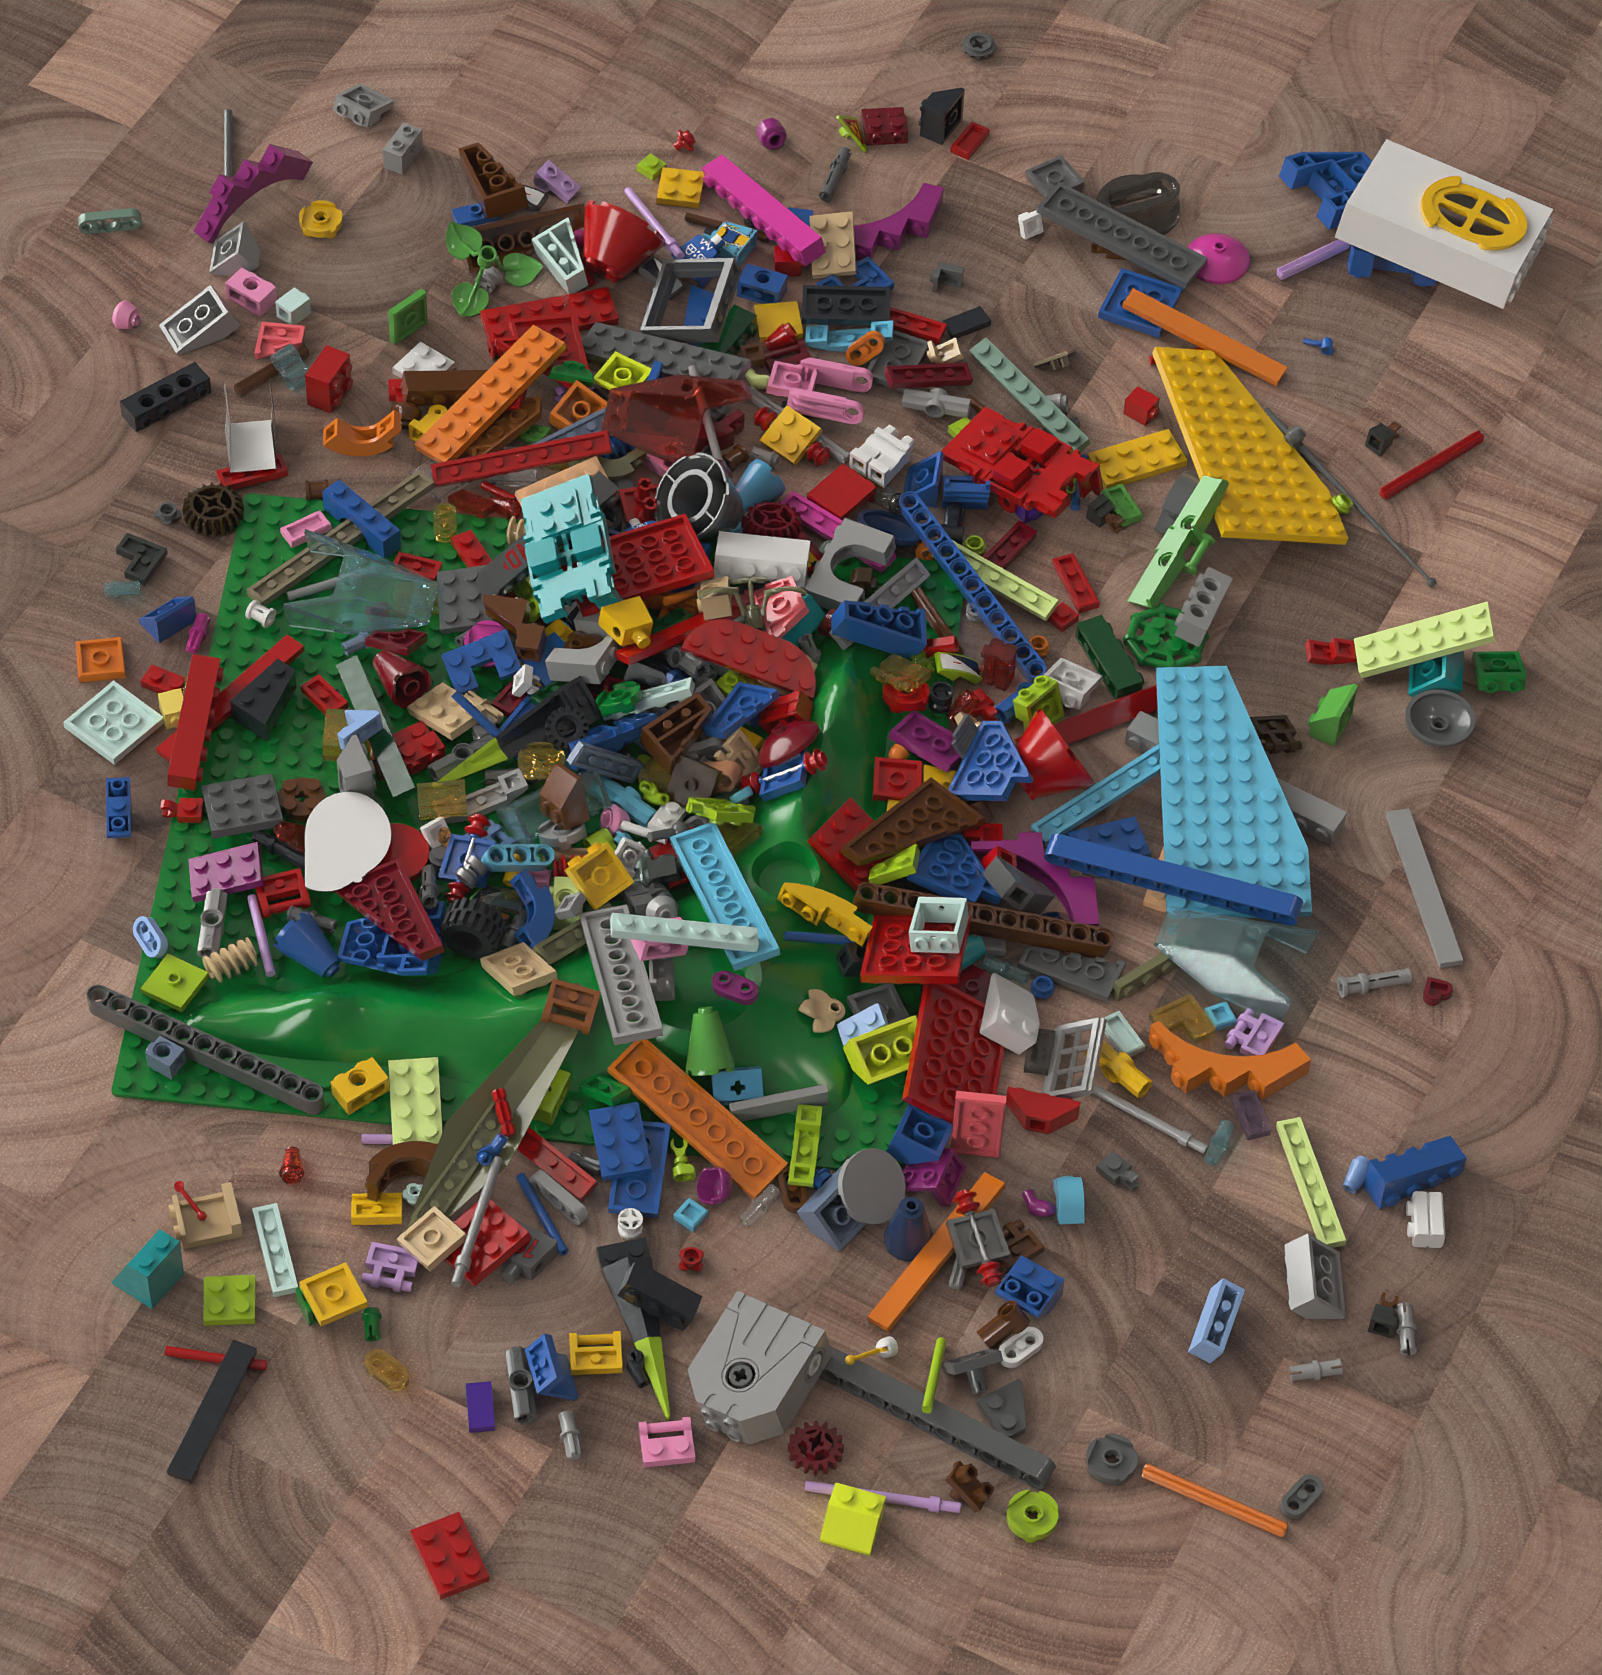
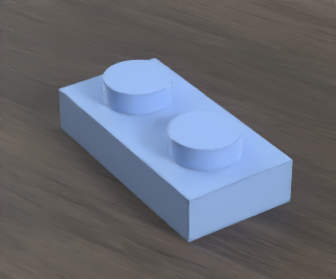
[836,1003,889,1046]

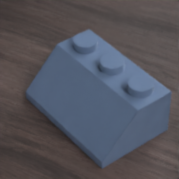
[797,1165,866,1251]

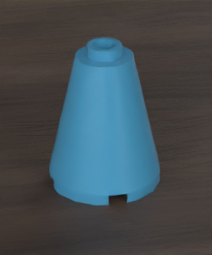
[735,459,786,519]

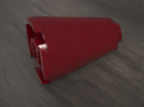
[373,651,432,708]

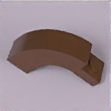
[365,1141,438,1202]

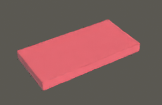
[951,1091,1007,1158]

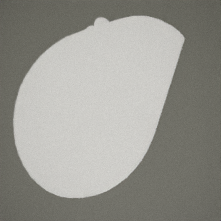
[305,792,391,891]

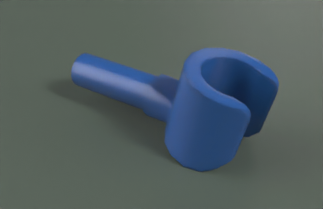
[1303,337,1333,355]

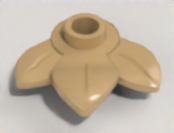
[798,989,845,1033]

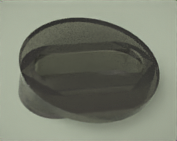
[1096,172,1181,235]

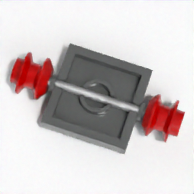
[946,1189,1010,1288]

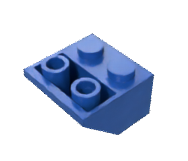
[995,1255,1065,1318]

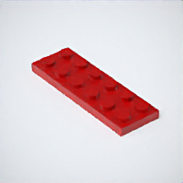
[480,287,619,342]

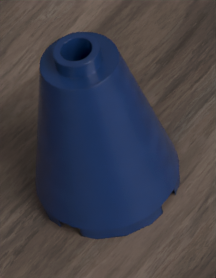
[883,1197,933,1261]

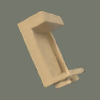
[168,1182,243,1250]

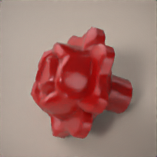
[673,130,696,151]

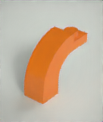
[323,410,402,456]

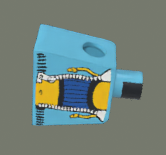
[702,221,757,267]

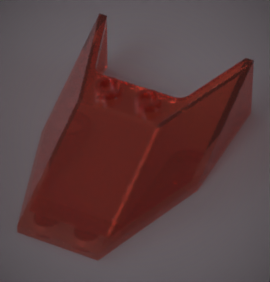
[601,374,752,478]

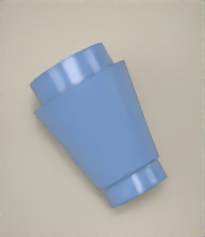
[1342,1156,1370,1194]

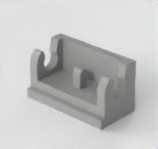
[649,957,675,1001]

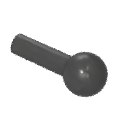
[647,821,690,842]

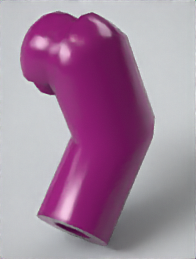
[1022,1189,1056,1217]

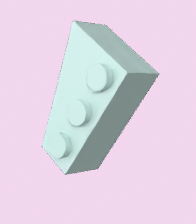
[532,218,588,294]

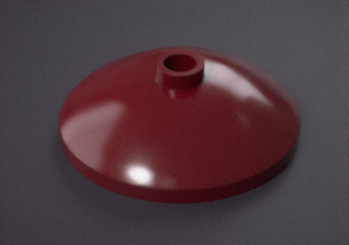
[757,720,820,768]

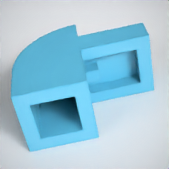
[1053,1176,1084,1224]

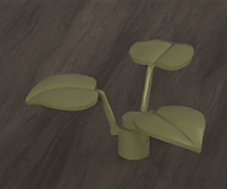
[699,576,807,628]

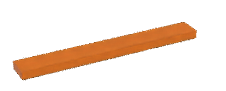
[1122,288,1287,386]
[867,1172,1006,1333]

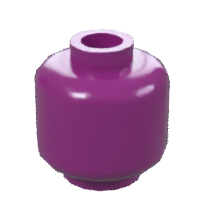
[756,118,787,150]

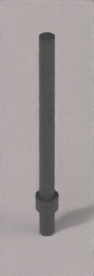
[224,109,232,177]

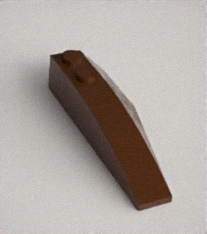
[463,203,585,274]

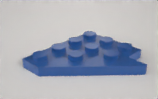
[948,721,1033,801]
[907,832,1001,905]

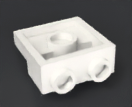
[1044,658,1102,710]

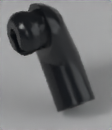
[626,1349,649,1388]

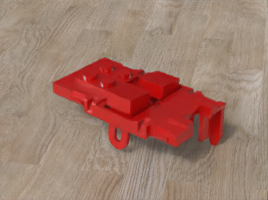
[941,406,1103,519]

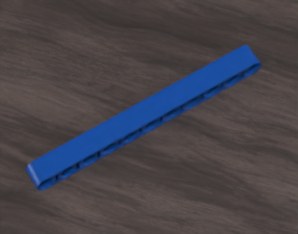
[899,491,1047,683]
[1044,834,1303,926]

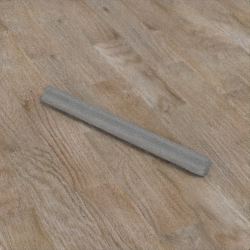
[744,387,850,464]

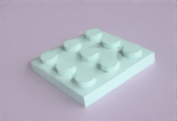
[63,681,164,765]

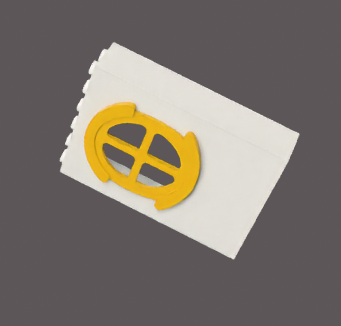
[1335,139,1553,309]

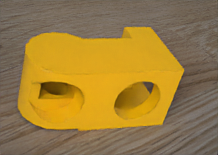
[409,405,447,442]

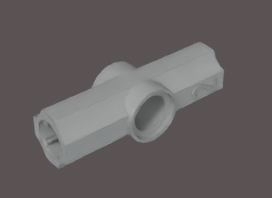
[902,388,971,418]
[197,889,228,958]

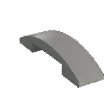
[431,768,529,824]

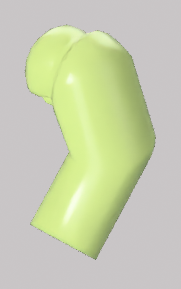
[745,367,770,389]

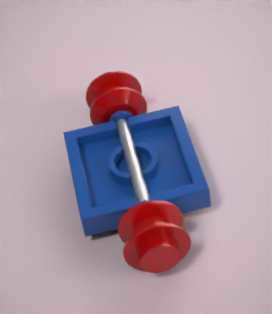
[739,749,828,802]
[438,814,497,904]

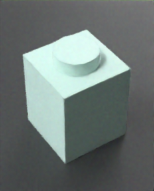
[275,287,311,325]

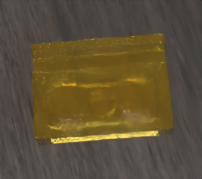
[417,779,468,819]

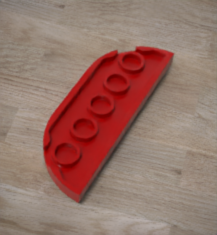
[680,619,816,700]

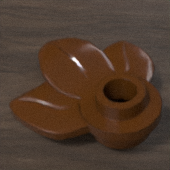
[563,631,604,649]

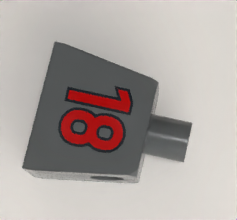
[501,1220,558,1283]

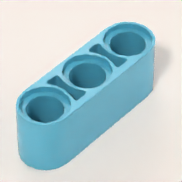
[481,844,555,872]

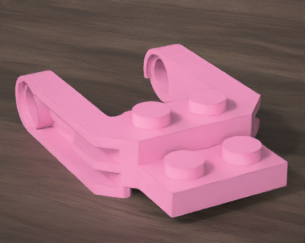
[766,357,874,424]

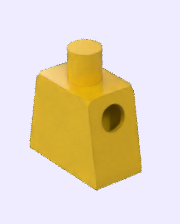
[598,596,653,649]

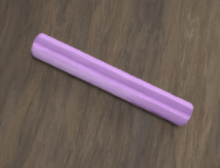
[1276,239,1350,280]

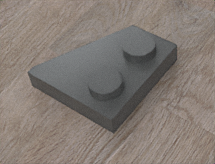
[977,1379,1026,1439]

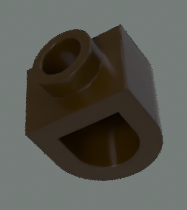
[849,568,878,597]

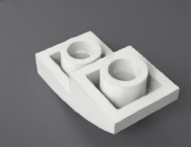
[615,837,645,893]

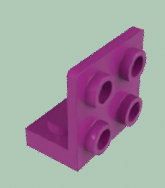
[903,1148,966,1206]

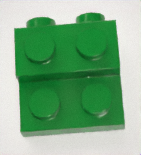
[1472,651,1527,693]

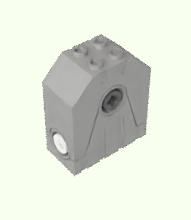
[687,1291,833,1444]

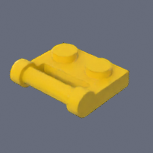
[569,1331,622,1375]

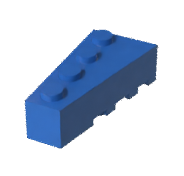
[831,600,927,661]
[1364,1135,1467,1210]

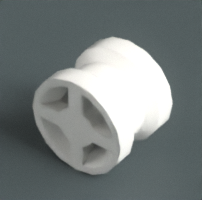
[618,1208,643,1240]

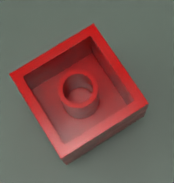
[305,345,353,414]

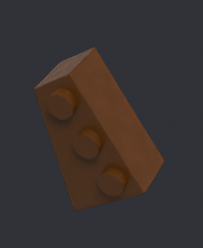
[640,692,712,775]

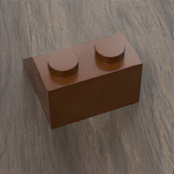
[539,763,590,830]

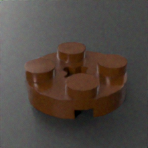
[278,778,326,821]

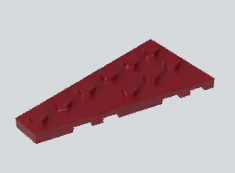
[334,858,445,961]

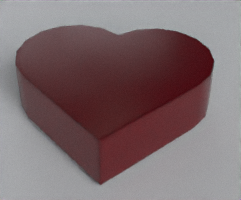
[1423,977,1453,1006]

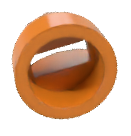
[889,744,909,760]

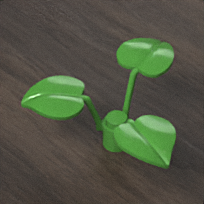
[446,221,543,317]

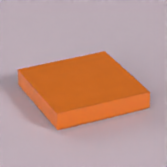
[75,637,126,683]

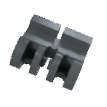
[623,882,679,916]

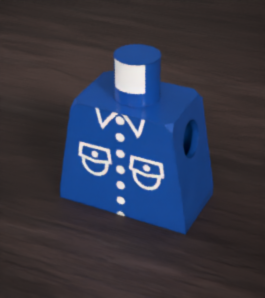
[670,234,725,288]

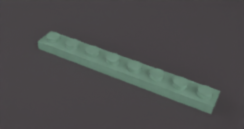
[969,337,1091,452]

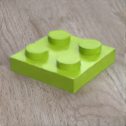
[203,1275,256,1326]

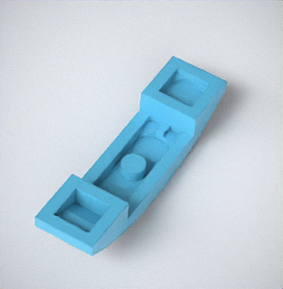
[805,321,894,352]

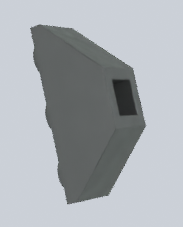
[983,855,1055,914]

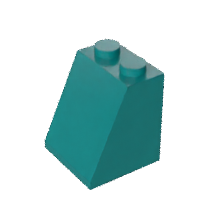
[112,1229,184,1309]

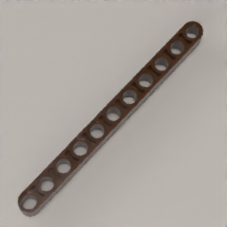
[853,882,1114,958]

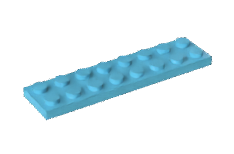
[670,822,781,971]

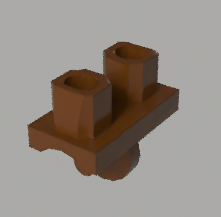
[945,1460,994,1513]

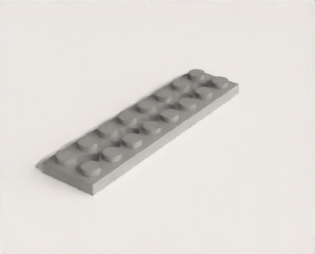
[579,904,664,1045]

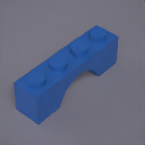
[322,479,401,559]

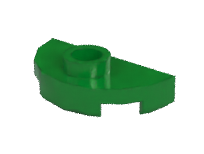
[549,361,594,387]

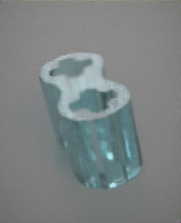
[270,344,309,391]

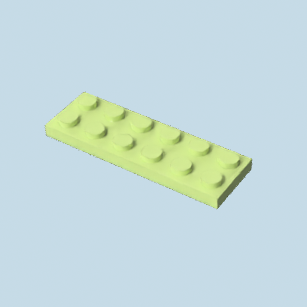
[1354,602,1496,678]

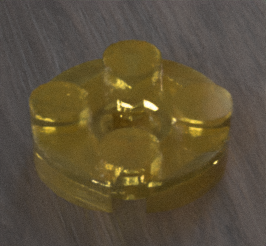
[518,742,565,780]

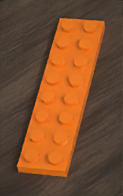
[414,325,567,463]
[607,1039,788,1201]

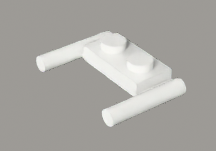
[621,797,689,844]

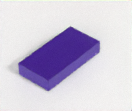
[466,1381,495,1433]

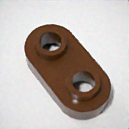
[778,1166,808,1213]

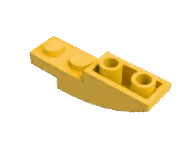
[777,882,873,946]

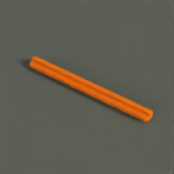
[1141,1463,1288,1537]

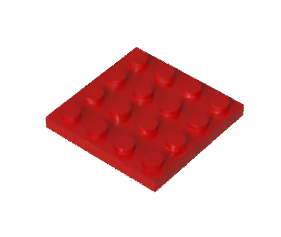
[860,915,971,985]

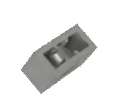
[383,122,423,175]

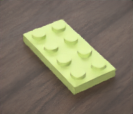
[388,1057,442,1145]

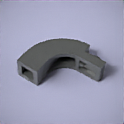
[1154,470,1200,534]

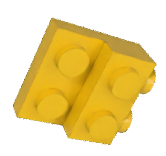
[564,842,634,910]

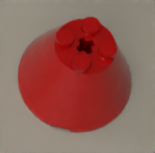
[583,200,665,283]
[1016,708,1096,801]

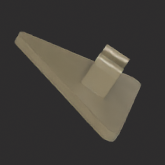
[1033,348,1077,370]

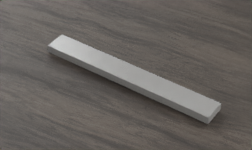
[1386,808,1463,968]

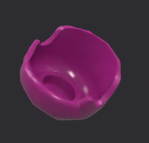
[697,1167,733,1205]

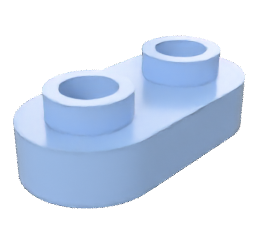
[133,916,168,958]

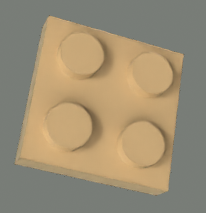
[397,1206,467,1272]

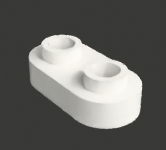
[999,1327,1043,1368]

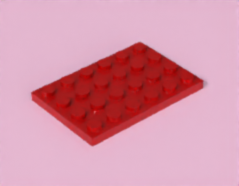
[559,514,715,617]
[902,984,1005,1124]

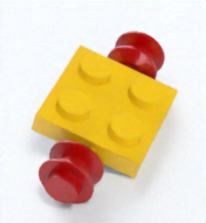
[754,405,830,467]

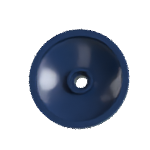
[857,509,922,548]

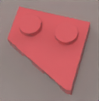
[254,322,306,359]

